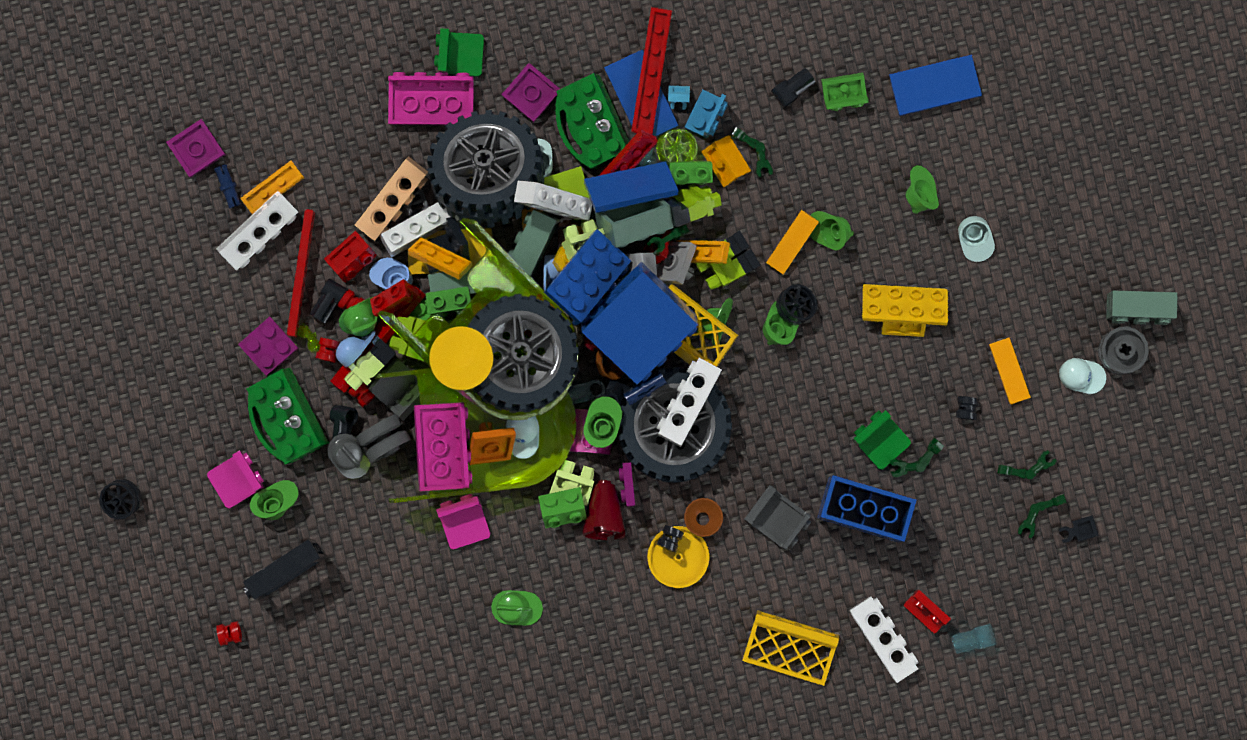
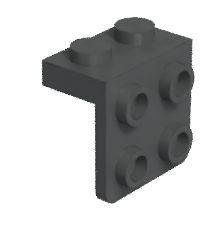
[369,359,432,421]

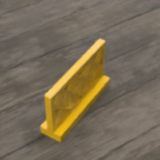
[669,284,739,367]
[742,610,839,686]

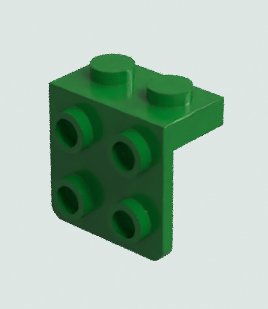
[434,28,484,77]
[852,410,911,469]

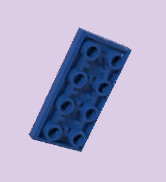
[604,50,679,137]
[889,55,982,116]
[584,161,678,213]

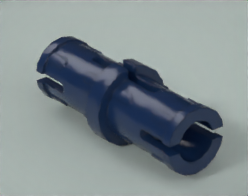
[214,164,242,209]
[623,372,667,406]

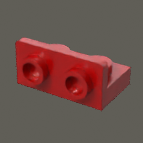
[324,231,377,283]
[370,279,420,317]
[904,590,951,633]

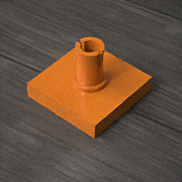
[468,422,516,465]

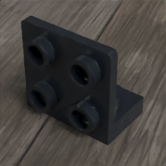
[425,217,470,273]

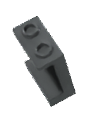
[744,485,811,550]

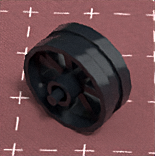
[776,284,817,325]
[99,479,141,520]

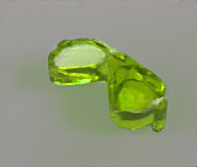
[297,324,320,351]

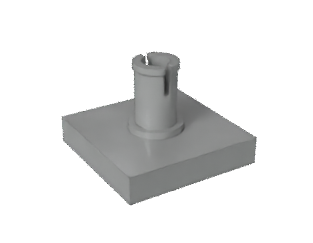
[656,242,697,285]

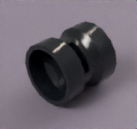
[956,396,979,420]
[657,525,684,553]

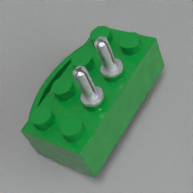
[555,73,629,169]
[247,368,329,465]

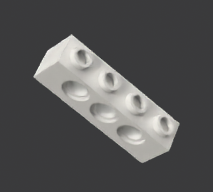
[514,181,592,221]
[216,191,298,270]
[381,202,459,258]
[656,358,722,447]
[849,597,919,683]

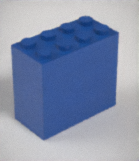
[581,262,698,384]
[817,475,917,543]

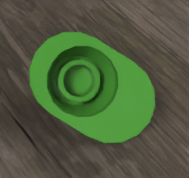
[905,165,939,214]
[810,211,854,250]
[339,297,384,337]
[697,298,733,345]
[763,300,799,345]
[583,396,622,448]
[250,480,299,520]
[491,590,543,626]

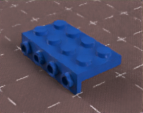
[544,229,631,326]

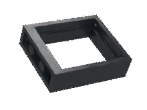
[243,539,326,600]

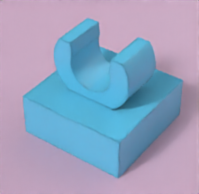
[668,85,690,109]

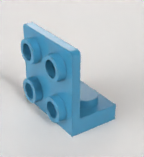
[684,89,728,139]

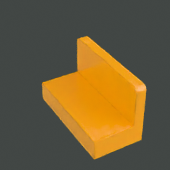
[701,135,751,187]

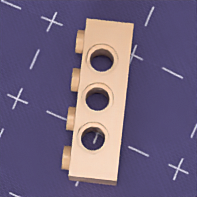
[355,156,428,241]

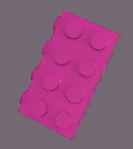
[388,72,474,125]
[414,402,472,491]

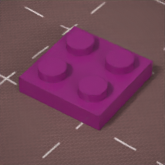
[501,63,560,123]
[166,119,226,178]
[238,316,298,376]
[619,462,635,507]

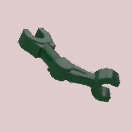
[730,128,773,178]
[647,224,690,255]
[890,438,944,477]
[997,450,1057,479]
[1018,494,1067,538]

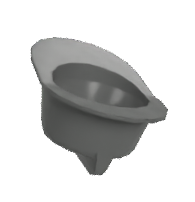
[327,433,371,479]

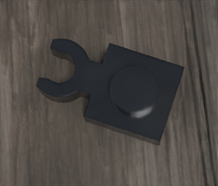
[1058,515,1099,543]

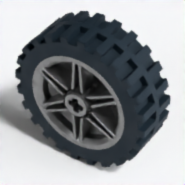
[427,110,545,227]
[468,294,579,413]
[618,367,732,483]

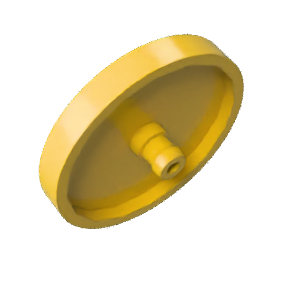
[429,326,493,390]
[647,526,709,588]

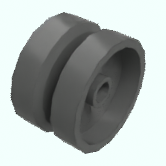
[1098,327,1149,375]
[356,414,411,463]

